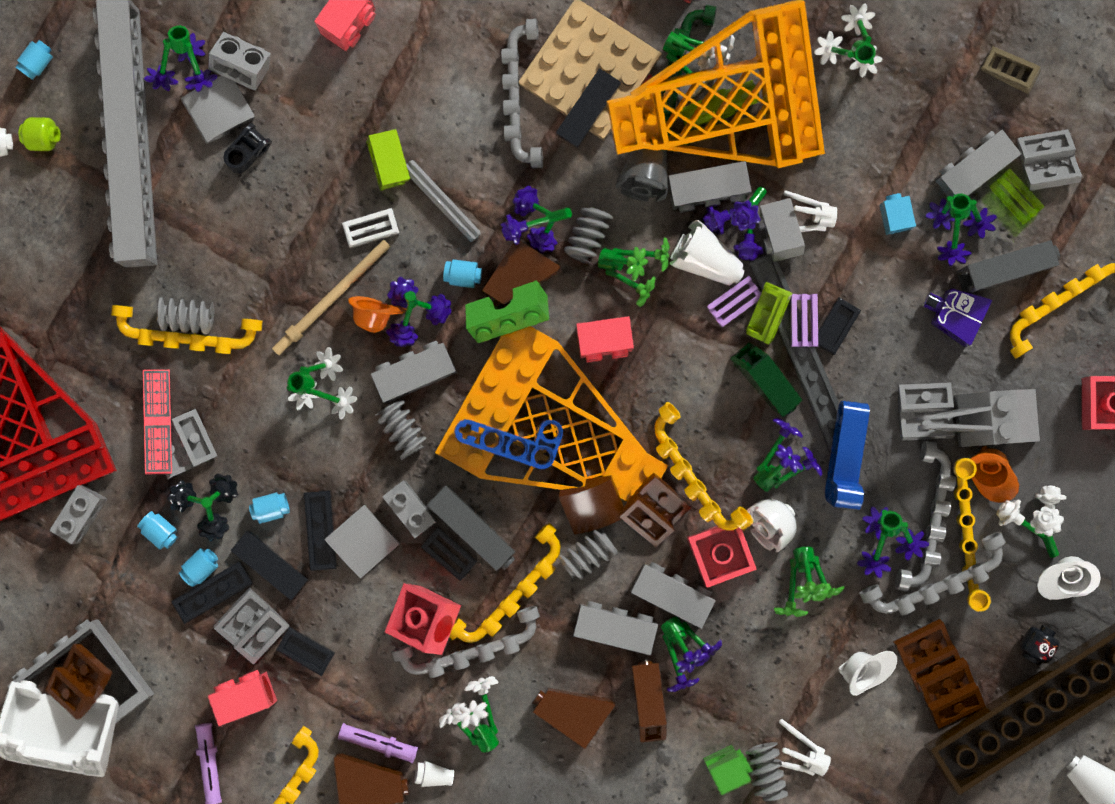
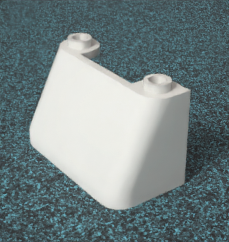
[0,680,119,777]

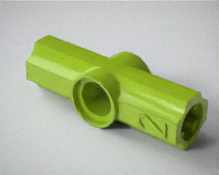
[680,80,760,130]

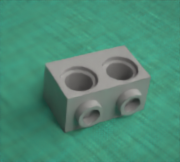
[208,32,271,91]
[382,480,438,538]
[49,485,107,544]

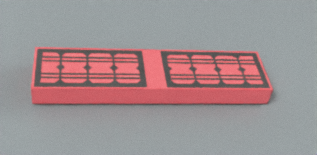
[142,370,172,475]

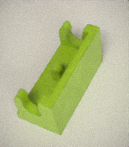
[366,129,410,191]
[746,282,793,345]

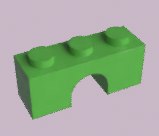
[465,281,549,343]
[703,745,752,795]

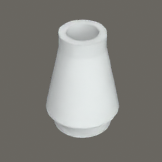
[414,761,454,787]

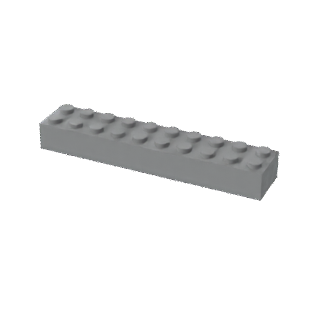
[93,0,157,268]

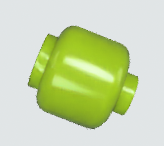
[18,117,61,151]

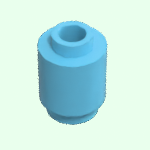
[15,40,53,80]
[443,259,482,288]
[249,492,290,524]
[137,511,178,550]
[179,548,218,587]

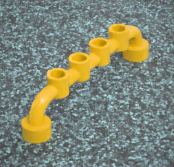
[1010,263,1115,359]
[111,305,263,354]
[654,402,753,531]
[953,458,991,612]
[449,522,561,643]
[273,725,319,804]

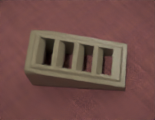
[981,46,1041,94]

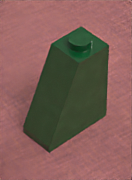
[730,342,803,417]

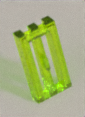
[989,168,1045,225]

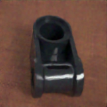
[223,123,272,174]

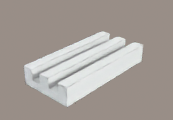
[342,208,400,249]

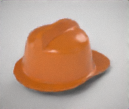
[348,296,407,333]
[970,445,1019,503]

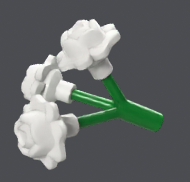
[996,486,1066,558]

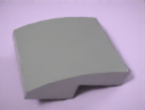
[181,76,255,144]
[1017,129,1082,191]
[898,383,955,441]
[165,409,217,480]
[324,505,400,578]
[214,588,289,665]

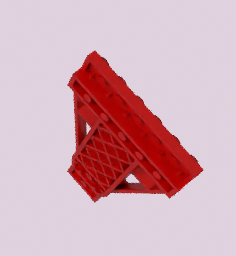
[0,326,117,521]

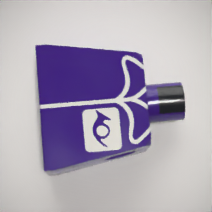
[923,289,992,347]

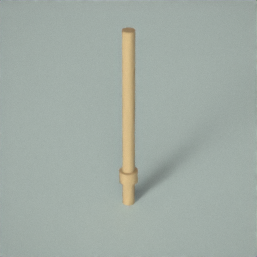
[272,240,391,355]

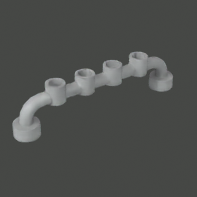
[501,19,543,168]
[895,441,956,592]
[859,532,1006,615]
[391,606,540,678]

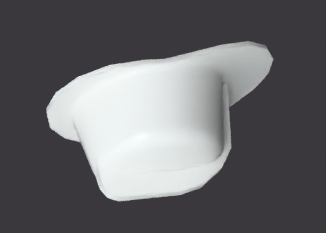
[1037,556,1101,600]
[839,651,897,695]

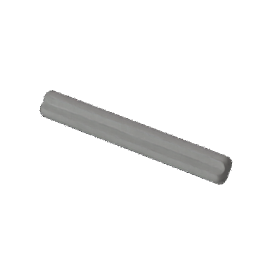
[406,160,481,242]

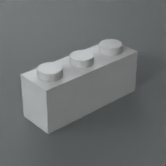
[936,129,1021,197]
[668,161,752,213]
[371,341,457,404]
[630,562,716,629]
[573,601,658,655]

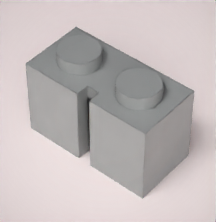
[757,198,805,262]

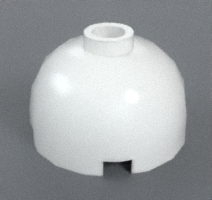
[747,499,796,552]

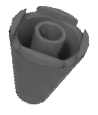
[616,149,668,202]

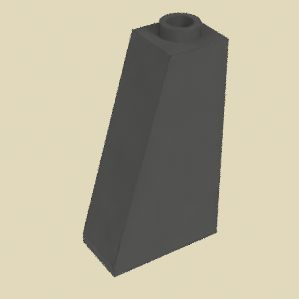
[956,240,1060,294]
[427,486,515,571]

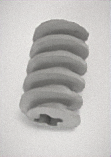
[564,207,613,265]
[157,297,214,335]
[375,400,427,460]
[558,530,618,581]
[746,742,788,801]

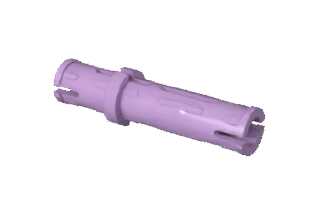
[195,723,222,804]
[338,723,418,764]

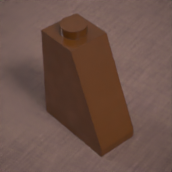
[482,241,560,307]
[632,661,667,743]
[532,688,615,749]
[334,753,409,804]

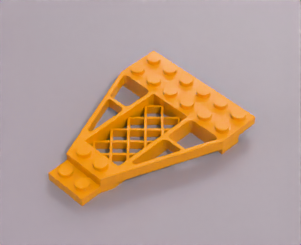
[606,0,825,168]
[435,326,669,502]

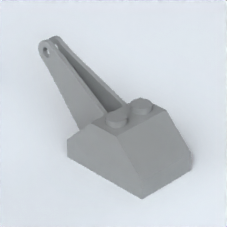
[917,389,1040,447]

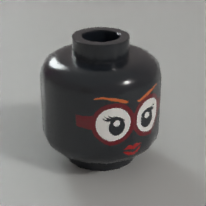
[1019,625,1060,666]

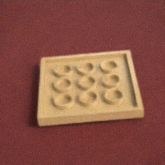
[518,0,662,141]

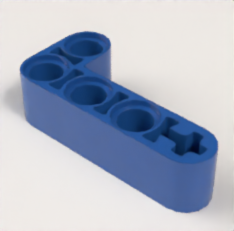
[825,401,869,510]
[454,419,563,469]

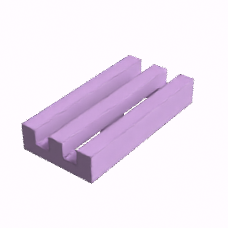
[707,276,761,328]
[790,294,818,347]

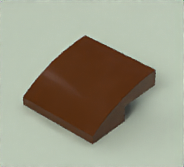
[619,473,691,547]
[559,475,624,535]
[893,619,960,693]
[45,644,112,720]
[916,657,985,729]

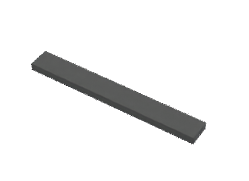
[749,254,839,453]

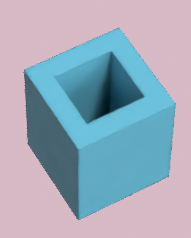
[879,193,916,235]

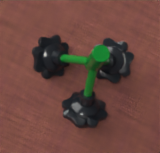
[167,474,238,541]

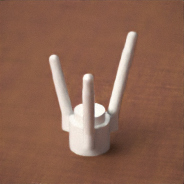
[783,191,837,232]
[779,719,831,776]

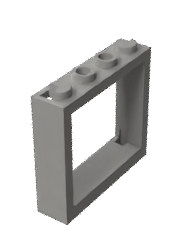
[7,619,154,724]

